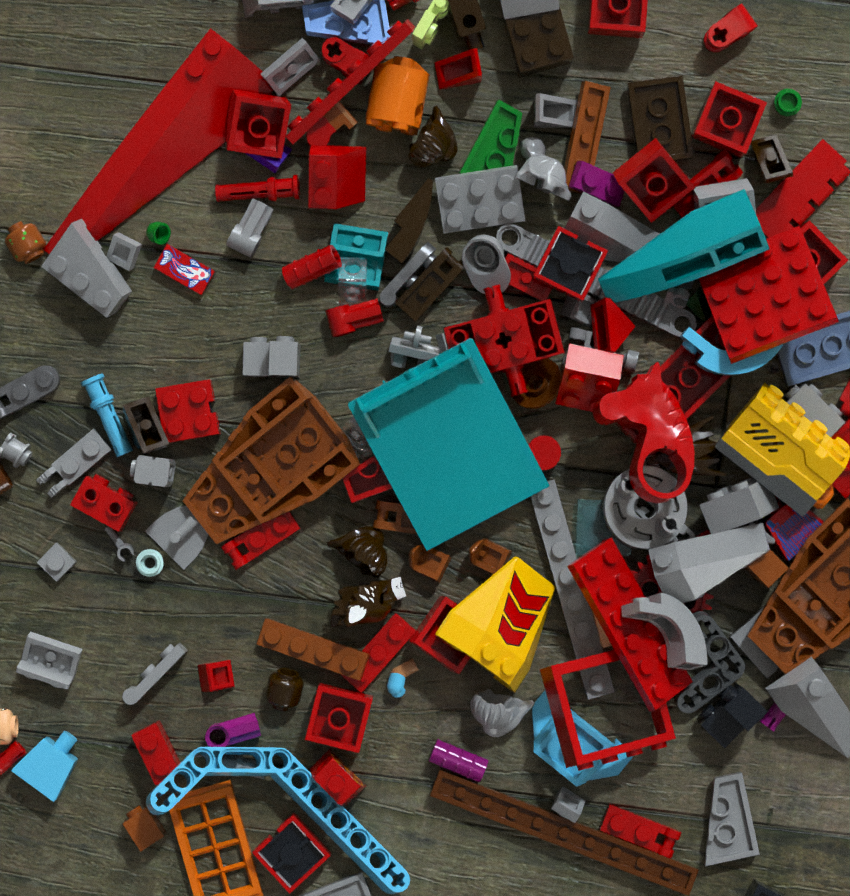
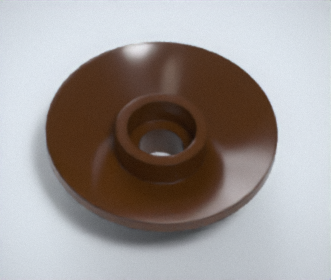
[512,359,562,409]

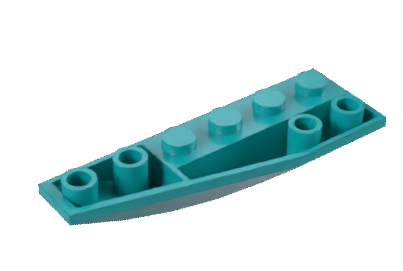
[598,189,770,303]

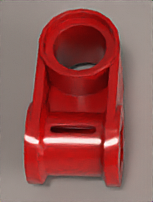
[703,4,758,53]
[322,37,369,85]

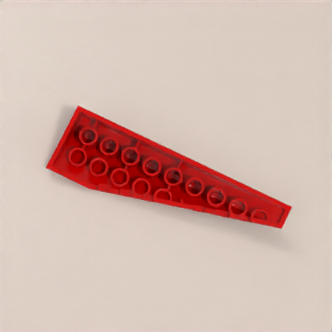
[43,28,273,254]

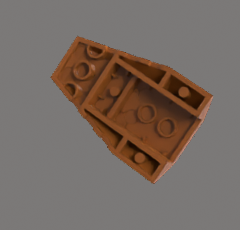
[182,376,360,544]
[747,498,850,674]

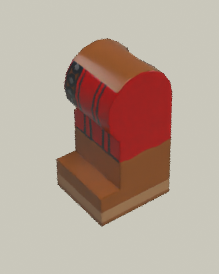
[306,101,358,146]

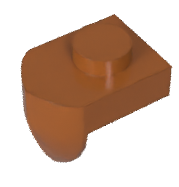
[469,539,512,574]
[408,544,452,583]

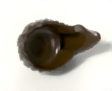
[408,105,458,167]
[327,526,388,577]

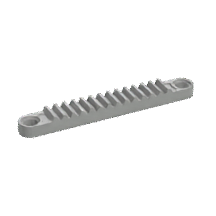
[496,223,697,338]

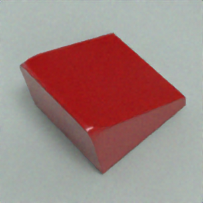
[198,660,235,692]

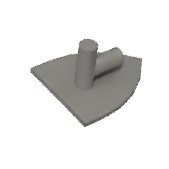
[145,506,208,570]

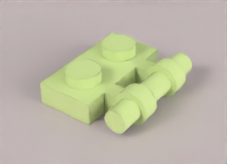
[412,0,449,49]

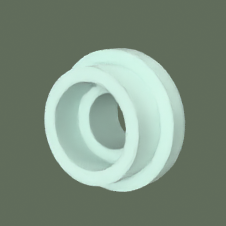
[136,549,164,577]

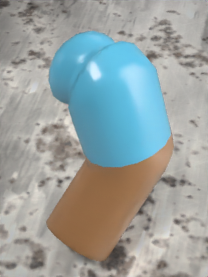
[387,658,419,698]

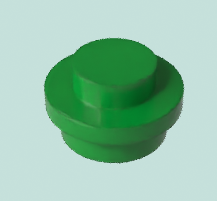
[774,89,802,117]

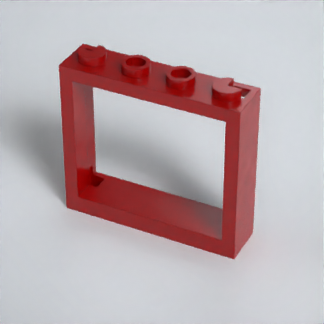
[540,650,676,771]

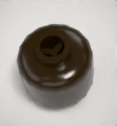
[265,668,304,711]

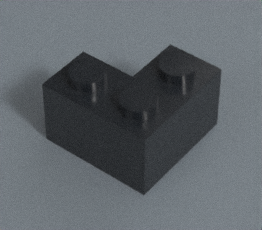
[698,683,768,748]

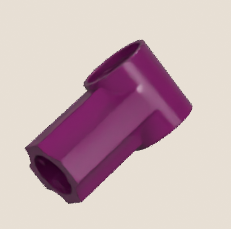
[205,712,261,747]

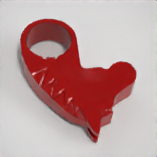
[593,362,695,503]

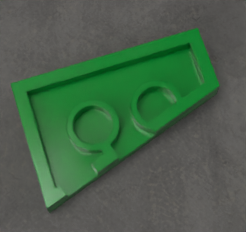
[458,99,522,174]

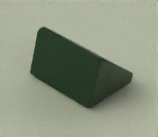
[686,286,712,322]

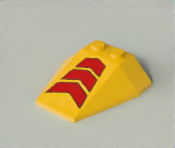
[435,556,556,693]

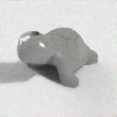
[515,137,572,201]

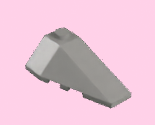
[564,191,659,262]
[648,523,770,604]
[766,657,850,758]

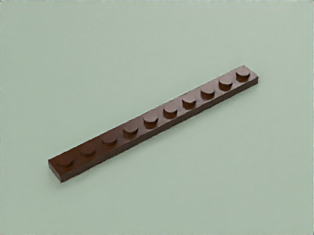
[430,769,699,896]

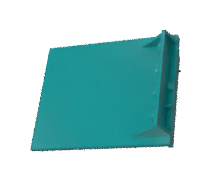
[348,338,550,551]

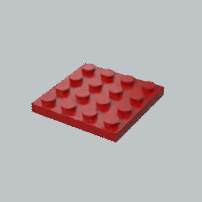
[699,226,839,364]

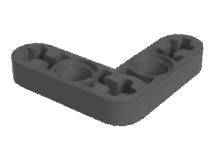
[673,611,745,713]

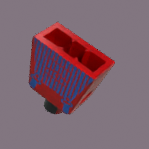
[761,495,824,561]

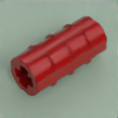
[282,245,342,289]

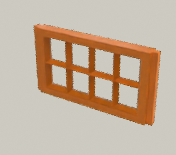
[169,780,264,896]

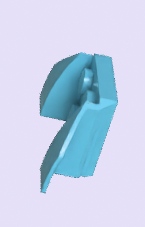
[532,690,633,787]

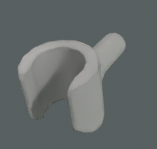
[105,526,134,562]

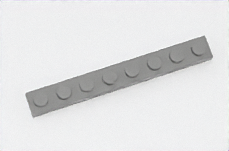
[530,479,615,700]

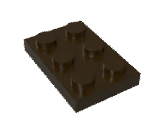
[627,75,694,161]

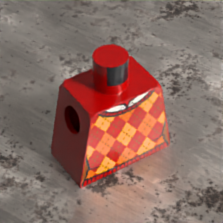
[310,749,366,806]

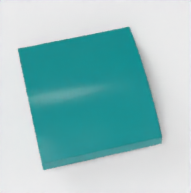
[324,223,388,291]

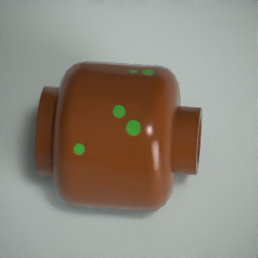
[5,221,46,264]

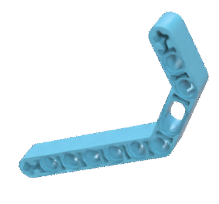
[146,747,410,895]

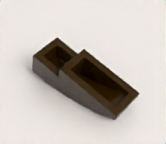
[385,178,433,266]

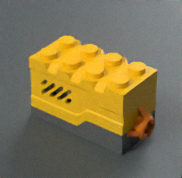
[715,382,850,517]

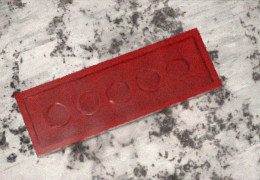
[567,537,693,711]

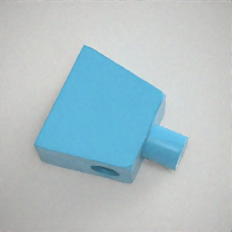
[11,730,78,802]

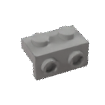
[16,632,83,689]

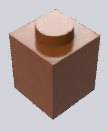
[123,805,167,852]

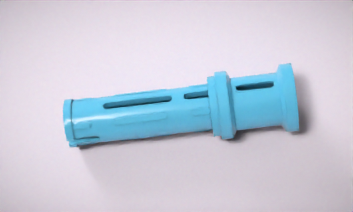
[80,373,133,457]

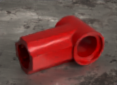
[325,298,384,338]

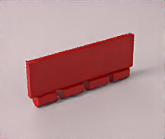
[756,139,850,238]

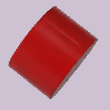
[528,435,561,470]

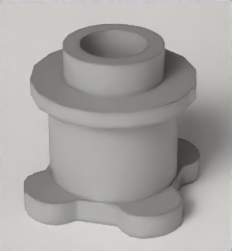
[0,433,32,468]

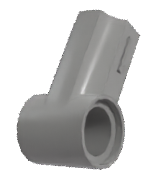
[226,199,274,258]

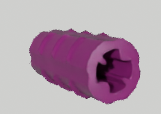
[428,739,489,782]

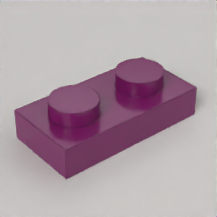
[569,161,625,207]

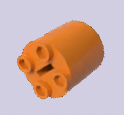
[365,56,430,136]

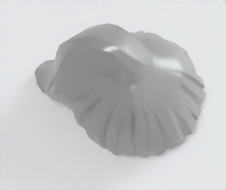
[470,689,535,737]

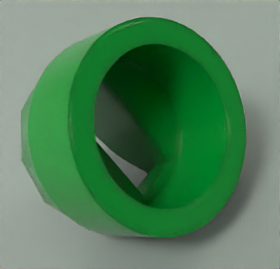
[146,221,171,245]

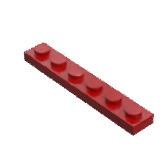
[286,19,415,144]

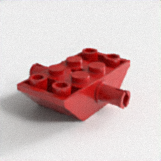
[444,285,565,396]

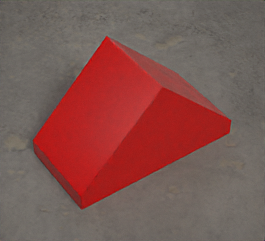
[434,48,482,89]
[590,298,636,353]

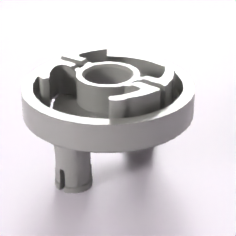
[603,466,687,550]

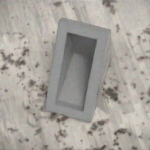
[534,93,577,128]

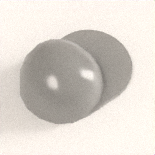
[462,234,511,294]

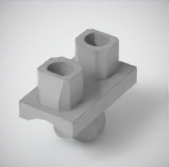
[388,325,440,368]

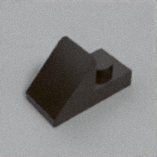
[750,134,793,183]

